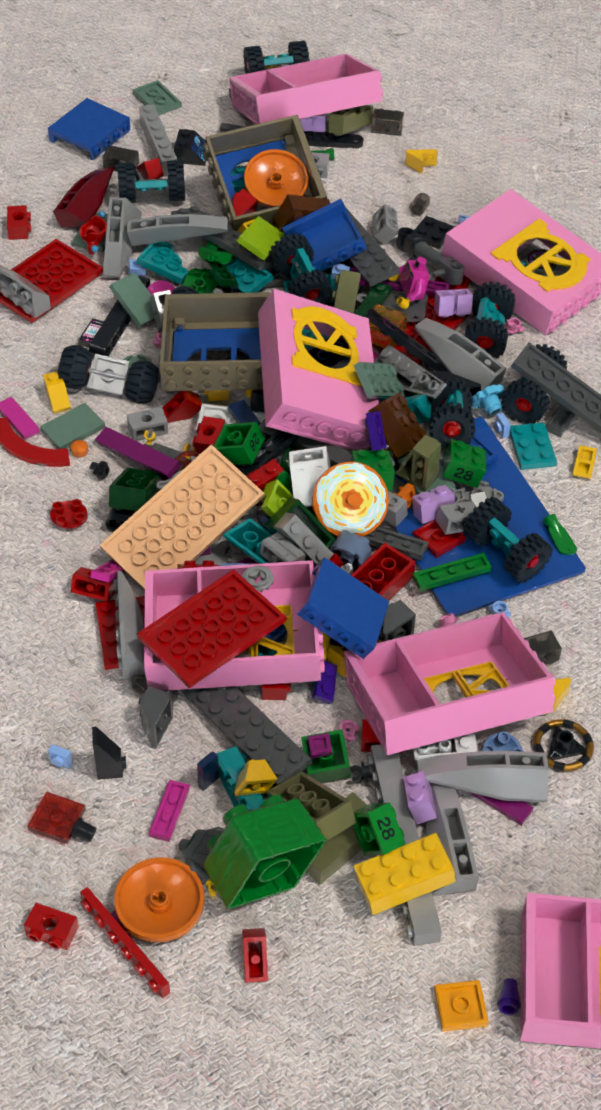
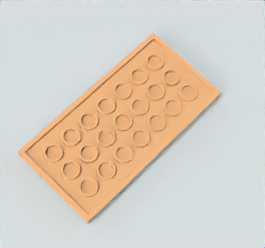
[100,445,265,590]

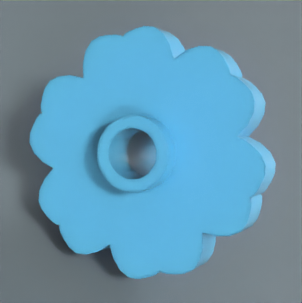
[472,384,505,416]

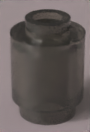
[409,193,430,216]

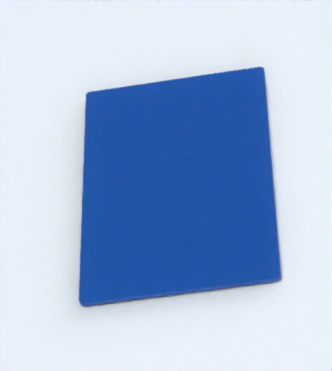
[393,417,586,617]

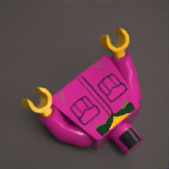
[388,257,429,309]

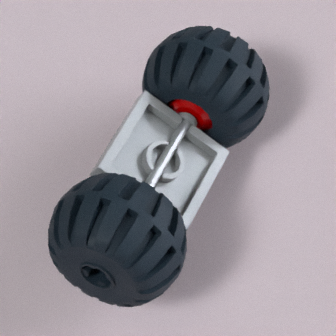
[58,345,159,404]

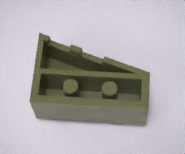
[329,105,373,136]
[332,269,361,314]
[395,434,441,491]

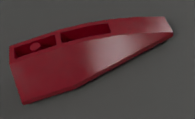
[53,167,114,228]

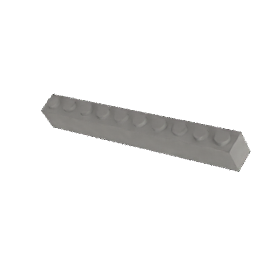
[367,744,442,946]

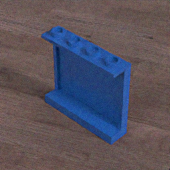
[48,98,131,160]
[282,199,367,272]
[297,557,389,659]

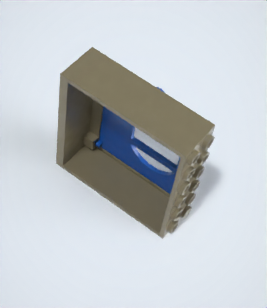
[203,114,327,231]
[160,292,270,391]

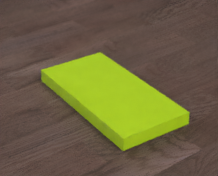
[237,216,285,260]

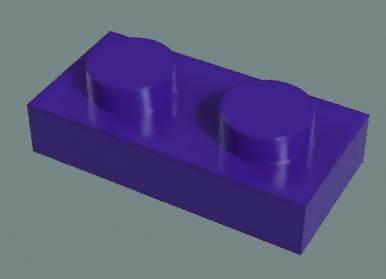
[365,411,387,451]
[312,661,337,704]

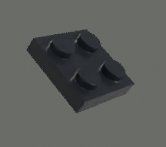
[414,216,455,249]

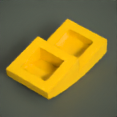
[573,445,597,479]

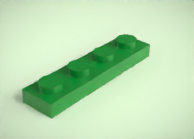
[412,553,492,592]

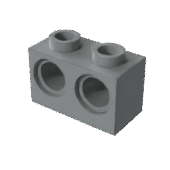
[372,204,398,245]

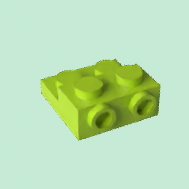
[262,479,294,517]

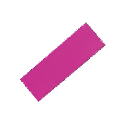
[0,397,40,440]
[90,559,125,582]
[149,780,190,842]

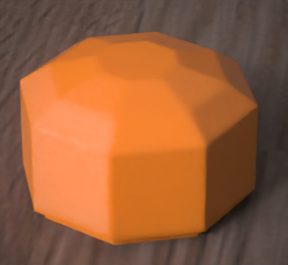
[70,440,89,458]

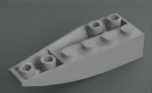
[103,197,142,279]
[127,214,228,246]
[0,265,51,318]
[414,318,506,391]
[374,344,447,399]
[114,571,146,679]
[416,751,549,802]
[426,782,479,895]

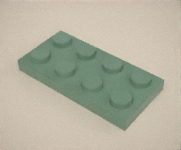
[353,362,405,399]

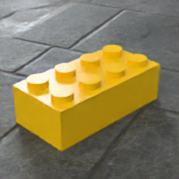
[354,833,456,915]

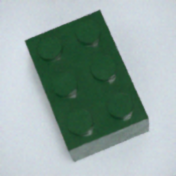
[109,467,162,513]
[264,498,336,548]

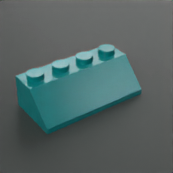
[223,518,306,564]

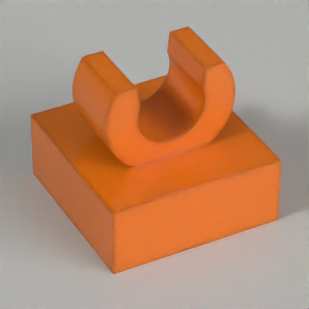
[393,483,416,509]

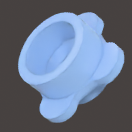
[488,601,511,618]

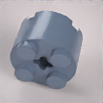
[329,530,372,573]

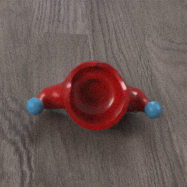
[79,211,107,255]

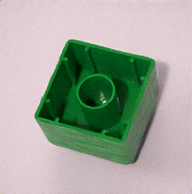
[203,795,327,909]

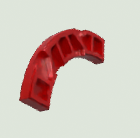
[0,417,70,467]

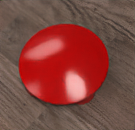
[50,499,88,529]

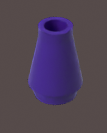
[497,978,520,1015]

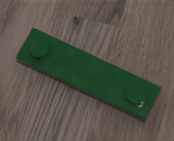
[202,260,237,288]
[354,283,392,324]

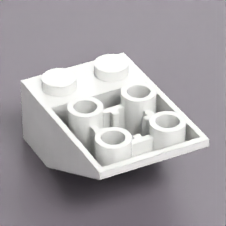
[289,446,330,507]
[413,732,478,760]

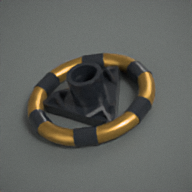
[533,719,594,771]

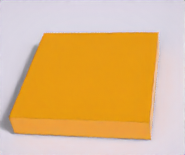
[434,980,489,1032]

